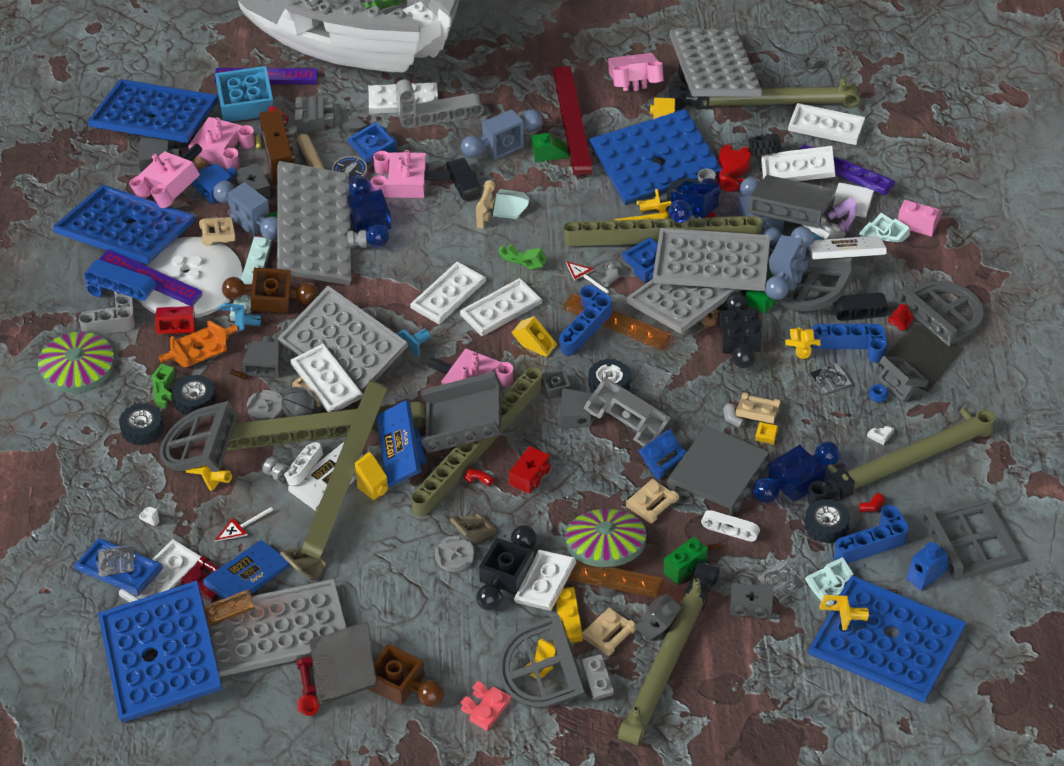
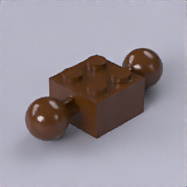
[222,267,320,313]
[346,644,445,707]

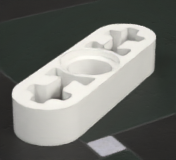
[284,442,324,486]
[701,510,760,541]

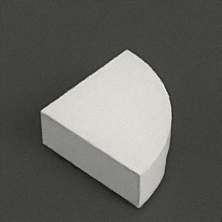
[867,426,894,445]
[139,507,160,526]

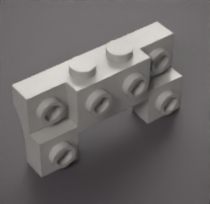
[583,377,671,446]

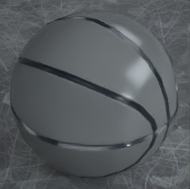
[281,387,315,417]

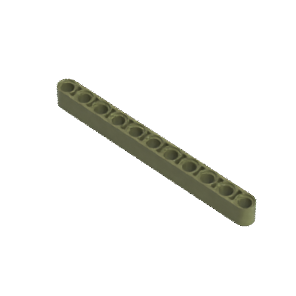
[563,216,763,246]
[411,367,542,517]
[300,379,388,560]
[226,402,426,451]

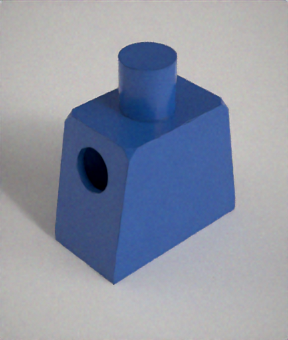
[192,164,237,204]
[906,542,948,591]

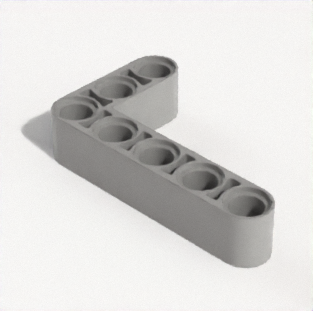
[396,79,484,129]
[79,291,136,335]

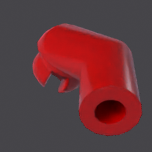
[464,469,494,487]
[859,493,885,512]

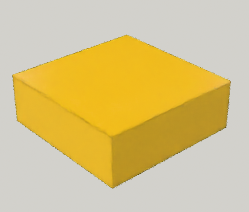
[755,422,779,444]

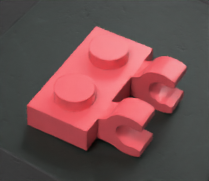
[461,681,511,731]

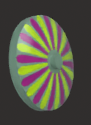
[38,332,115,393]
[565,509,646,567]

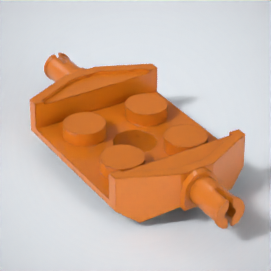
[159,321,238,367]

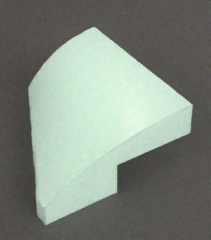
[859,213,910,243]
[805,557,853,605]

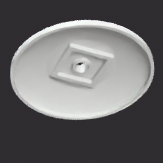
[138,237,243,318]

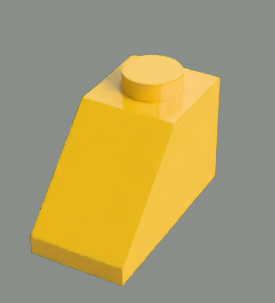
[650,98,675,119]
[511,316,557,357]
[355,452,388,500]

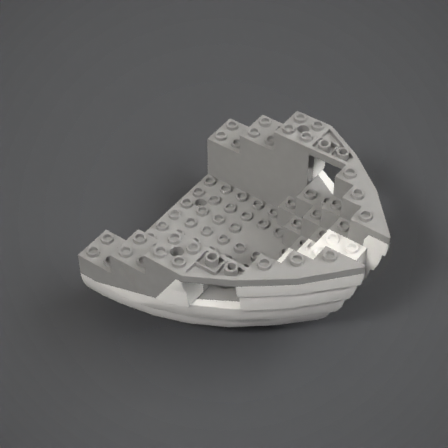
[238,0,459,73]

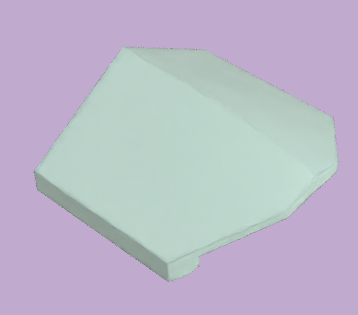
[493,189,530,219]

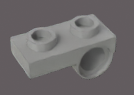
[581,654,614,700]

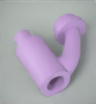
[828,197,857,232]

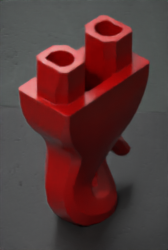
[718,145,751,192]

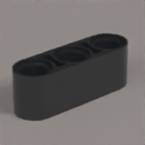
[446,157,481,200]
[832,292,889,321]

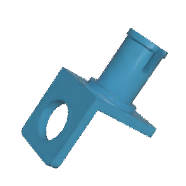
[218,303,261,333]
[396,328,431,357]

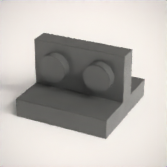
[877,356,929,402]

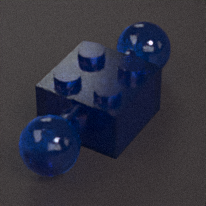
[347,176,391,247]
[669,178,721,223]
[754,441,840,503]

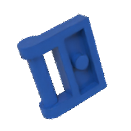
[638,429,686,479]

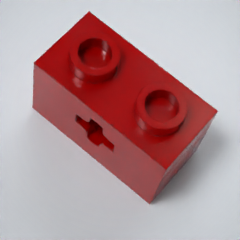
[155,306,196,334]
[509,446,551,494]

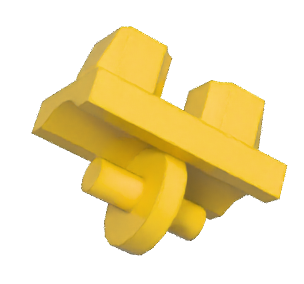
[785,327,821,359]

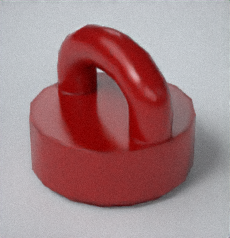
[297,694,320,716]

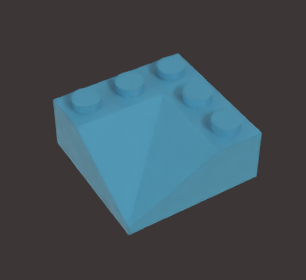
[215,66,274,122]

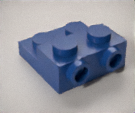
[347,122,397,163]
[622,237,658,283]

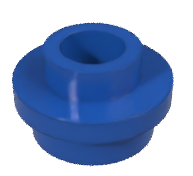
[868,384,888,402]

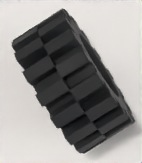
[748,134,782,156]

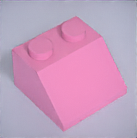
[898,200,943,237]

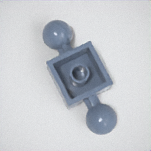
[461,109,543,160]
[739,177,784,250]
[213,181,278,240]
[765,227,814,300]

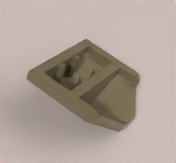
[450,513,496,544]
[280,547,327,580]

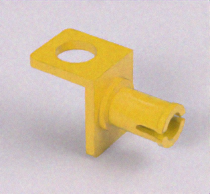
[639,189,681,216]
[185,465,232,491]
[819,595,869,630]
[525,638,557,679]

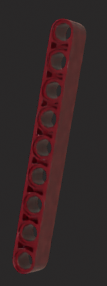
[553,66,592,176]

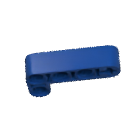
[84,260,156,301]
[559,285,613,356]
[811,324,887,363]
[834,505,909,564]

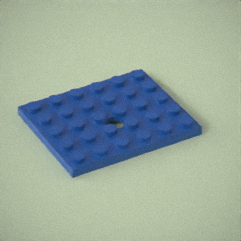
[88,79,218,143]
[589,109,722,205]
[53,184,195,264]
[808,575,966,703]
[98,581,223,723]

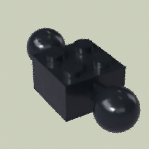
[719,292,762,369]
[476,525,537,611]

